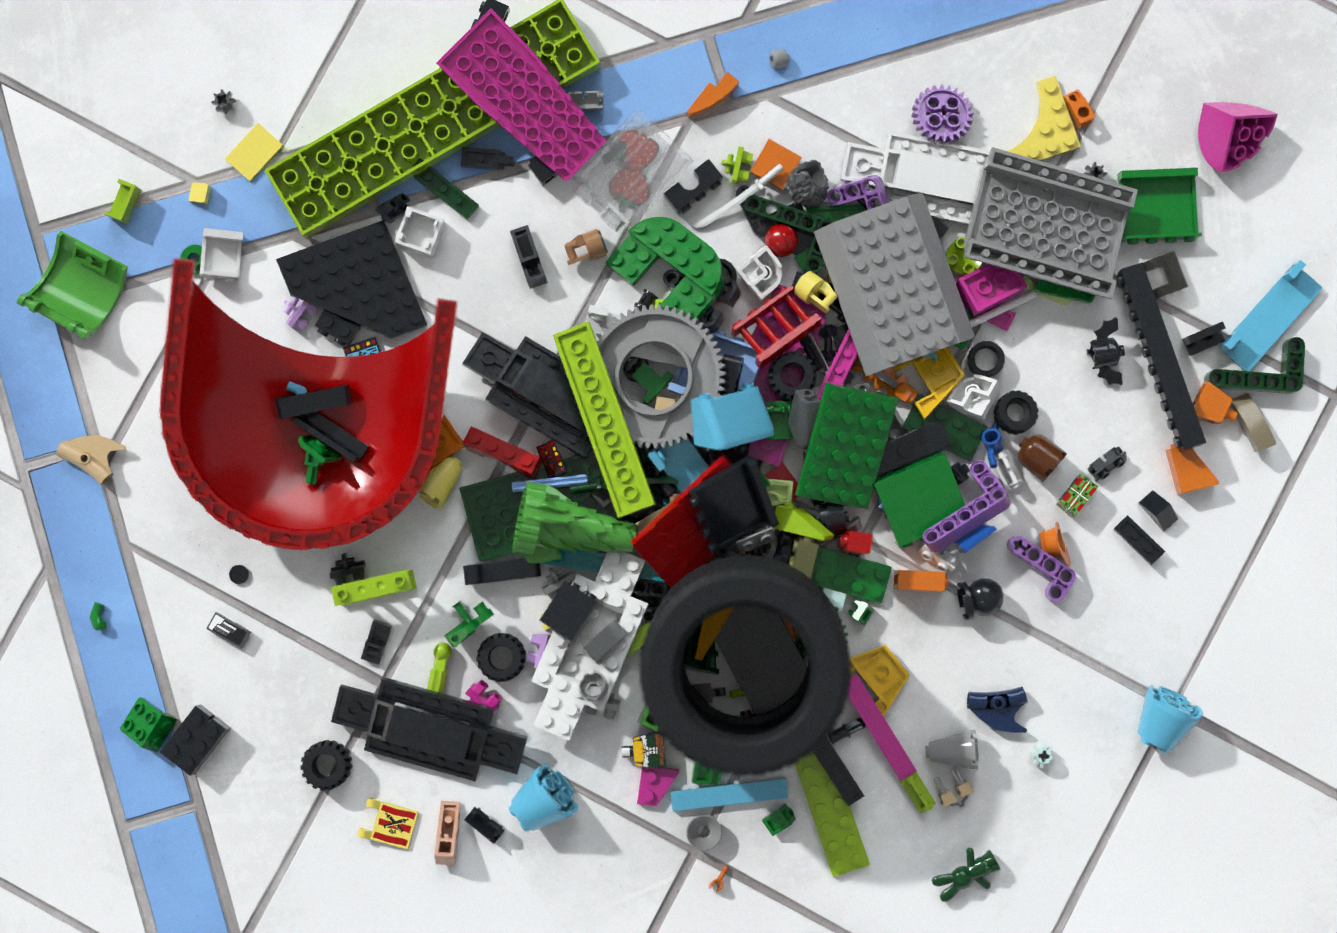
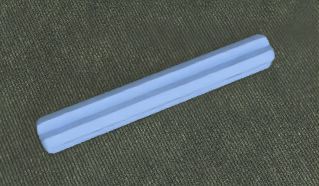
[512,474,588,492]

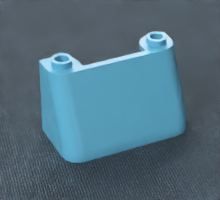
[691,382,774,449]

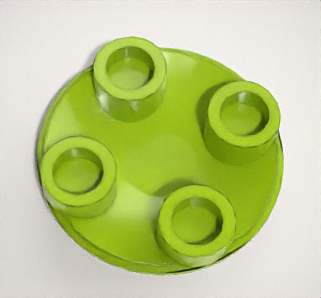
[946,237,983,276]

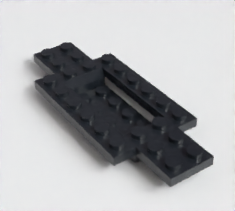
[462,332,638,459]
[331,677,528,781]

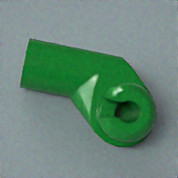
[90,602,107,631]

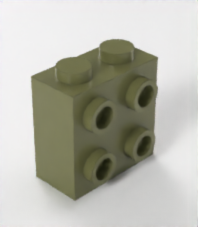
[789,535,819,579]

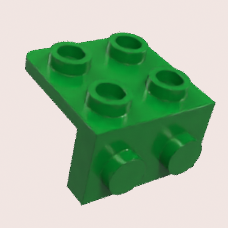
[120,697,177,752]

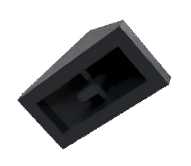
[1138,490,1178,532]

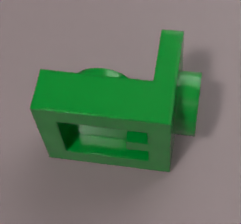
[762,803,796,836]

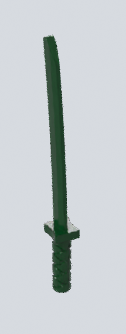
[570,476,679,494]

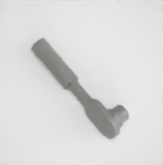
[819,516,863,548]

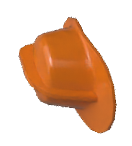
[1040,522,1071,567]

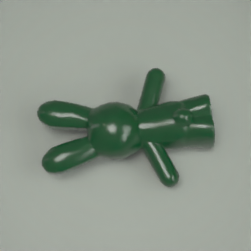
[931,848,1000,902]

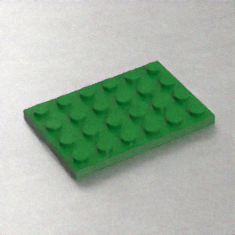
[795,382,898,510]

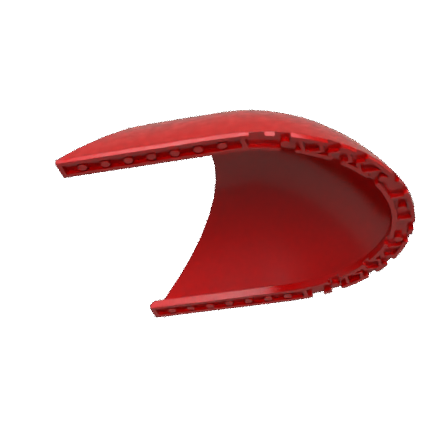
[159,258,458,550]

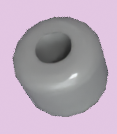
[769,49,790,69]

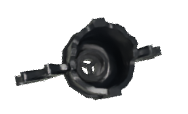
[1086,317,1125,385]

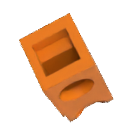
[1063,89,1096,130]

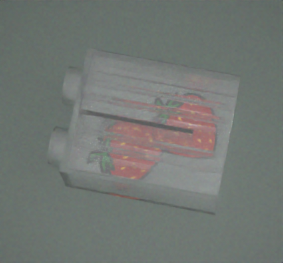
[572,107,694,232]

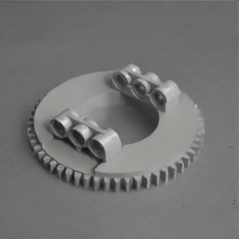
[596,304,726,449]

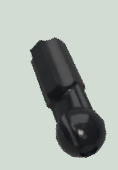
[773,530,796,564]

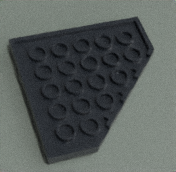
[276,220,427,339]

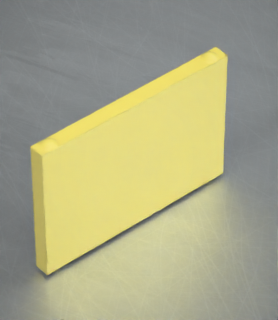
[225,123,283,182]

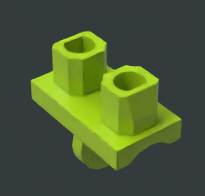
[721,147,753,184]

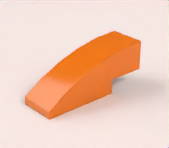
[686,72,740,118]

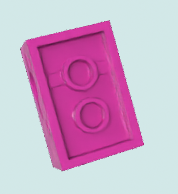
[956,264,1028,318]

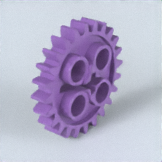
[911,84,974,145]

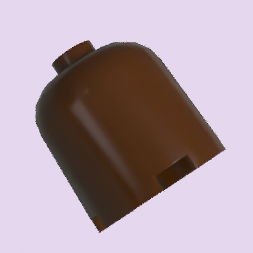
[1018,434,1067,483]

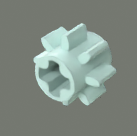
[1030,743,1055,768]

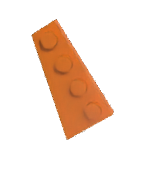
[430,415,465,470]

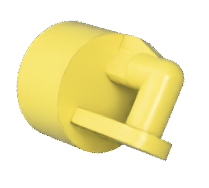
[794,271,837,313]

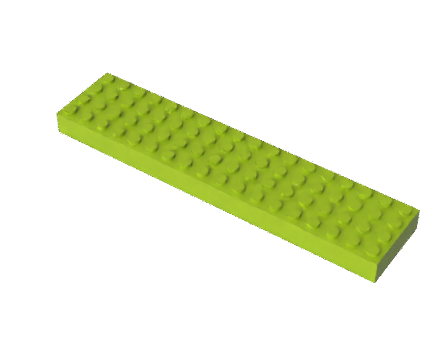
[264,0,601,239]

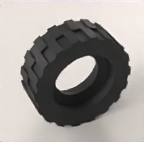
[993,390,1039,435]

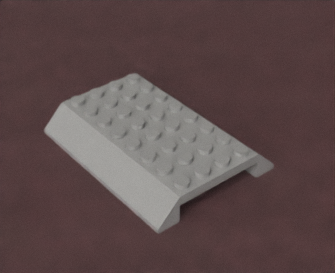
[964,147,1138,299]
[814,193,975,377]

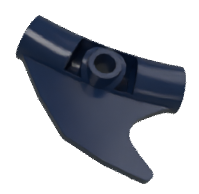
[967,687,1028,733]

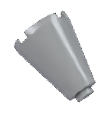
[925,730,979,769]

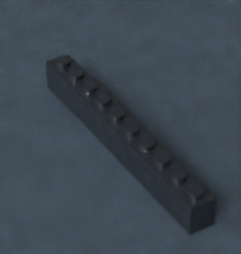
[1116,262,1207,452]

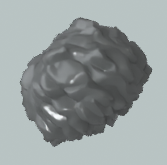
[784,160,829,208]

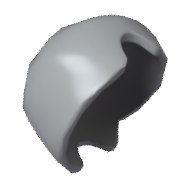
[578,670,608,702]

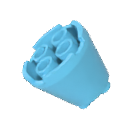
[1137,685,1203,754]
[509,764,578,832]

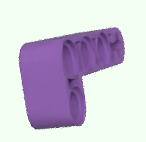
[1007,536,1076,601]

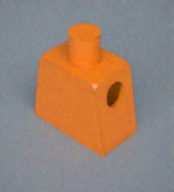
[1193,381,1238,425]

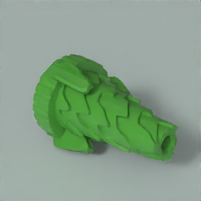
[512,482,637,563]

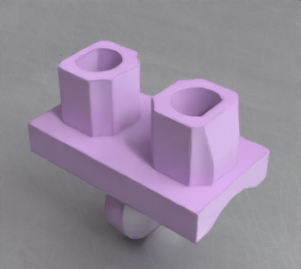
[284,298,318,330]
[525,634,551,668]

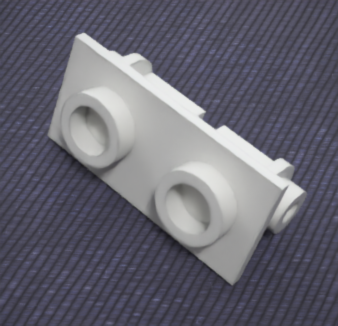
[995,449,1024,491]
[917,541,958,575]

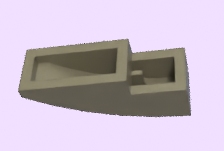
[1231,393,1276,452]

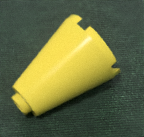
[419,457,463,511]

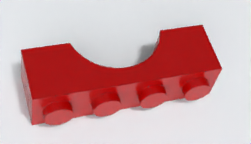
[462,426,542,480]
[837,531,873,555]

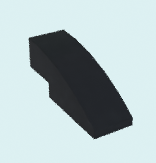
[510,225,548,289]

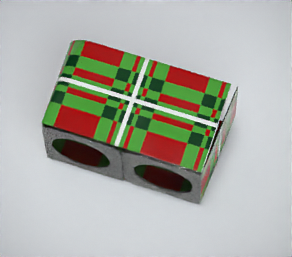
[1056,474,1098,518]

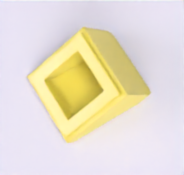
[188,182,211,205]

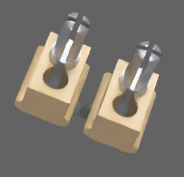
[933,768,974,808]

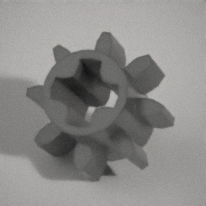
[211,89,237,114]
[1083,162,1107,180]

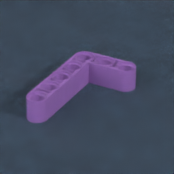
[827,175,889,210]
[923,460,1011,553]

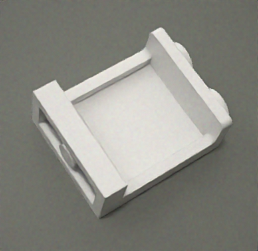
[199,228,243,283]

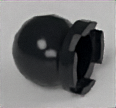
[957,578,1004,620]

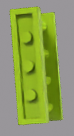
[331,569,417,606]

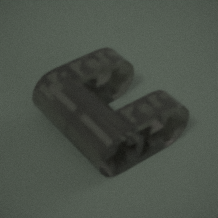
[1143,251,1189,299]

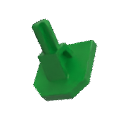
[298,435,342,485]

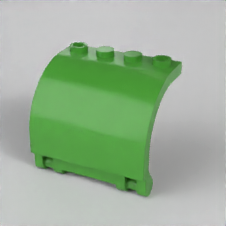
[17,231,128,340]

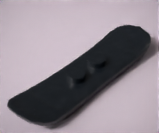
[877,423,949,477]

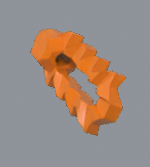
[850,355,919,405]

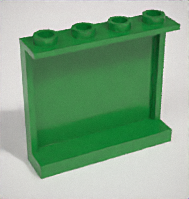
[1117,167,1202,245]
[873,452,969,548]

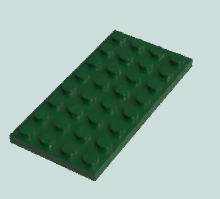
[459,451,616,562]

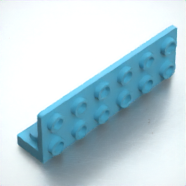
[1218,260,1323,371]
[648,438,709,493]

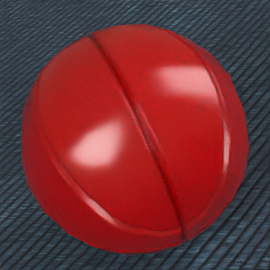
[765,224,798,258]

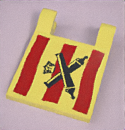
[357,798,419,849]

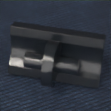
[375,193,410,223]
[329,553,366,586]

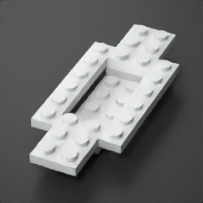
[840,131,990,225]
[531,551,649,741]

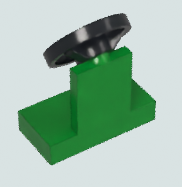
[623,357,674,405]

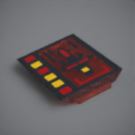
[536,439,567,478]

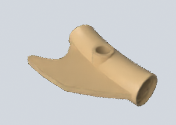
[56,435,126,485]

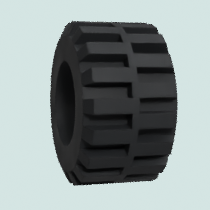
[768,351,817,401]
[476,633,526,682]
[300,740,353,791]

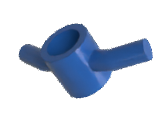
[982,420,1004,468]

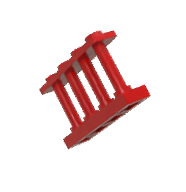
[731,285,822,369]

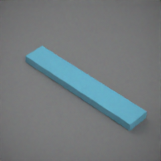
[670,778,788,811]

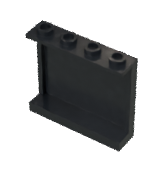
[688,456,779,559]

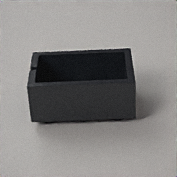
[160,704,231,776]

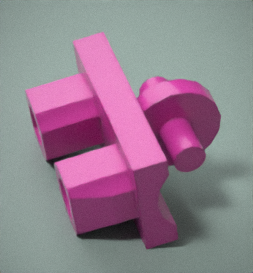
[465,680,502,712]

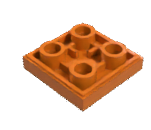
[750,139,802,191]

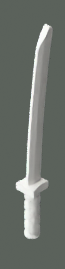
[693,163,784,228]

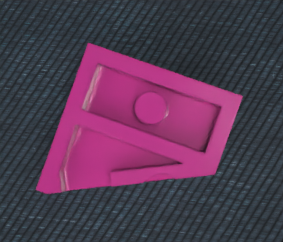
[637,766,679,807]

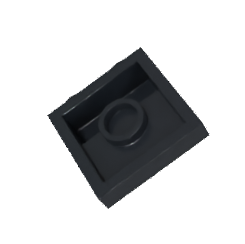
[315,310,362,347]

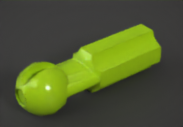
[427,642,452,693]

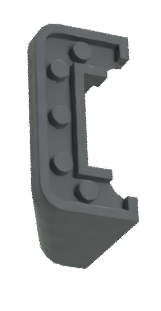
[787,383,872,449]

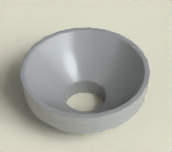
[686,815,722,851]

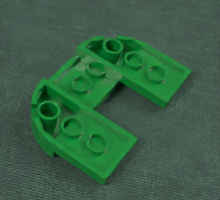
[605,217,724,320]

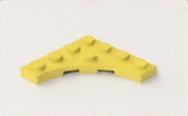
[1008,76,1081,161]

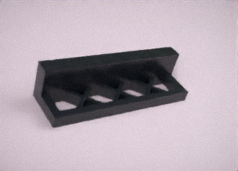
[291,411,370,463]

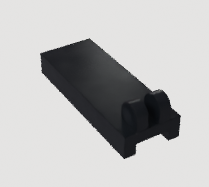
[1113,515,1166,565]

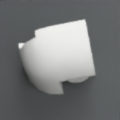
[736,245,782,300]
[947,374,1000,420]

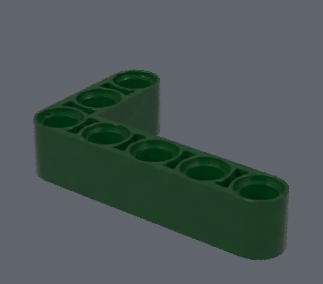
[744,195,833,274]
[1204,337,1305,394]

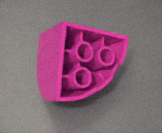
[1198,102,1278,172]

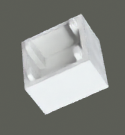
[395,206,446,258]

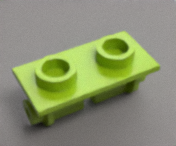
[900,772,936,814]

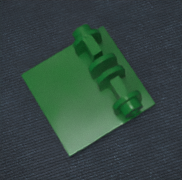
[766,401,794,440]

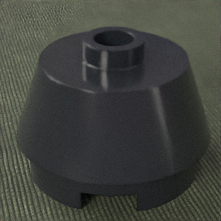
[819,502,849,539]

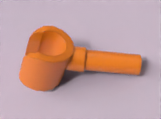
[709,865,729,893]

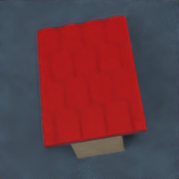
[631,454,732,589]

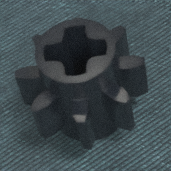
[951,462,970,485]

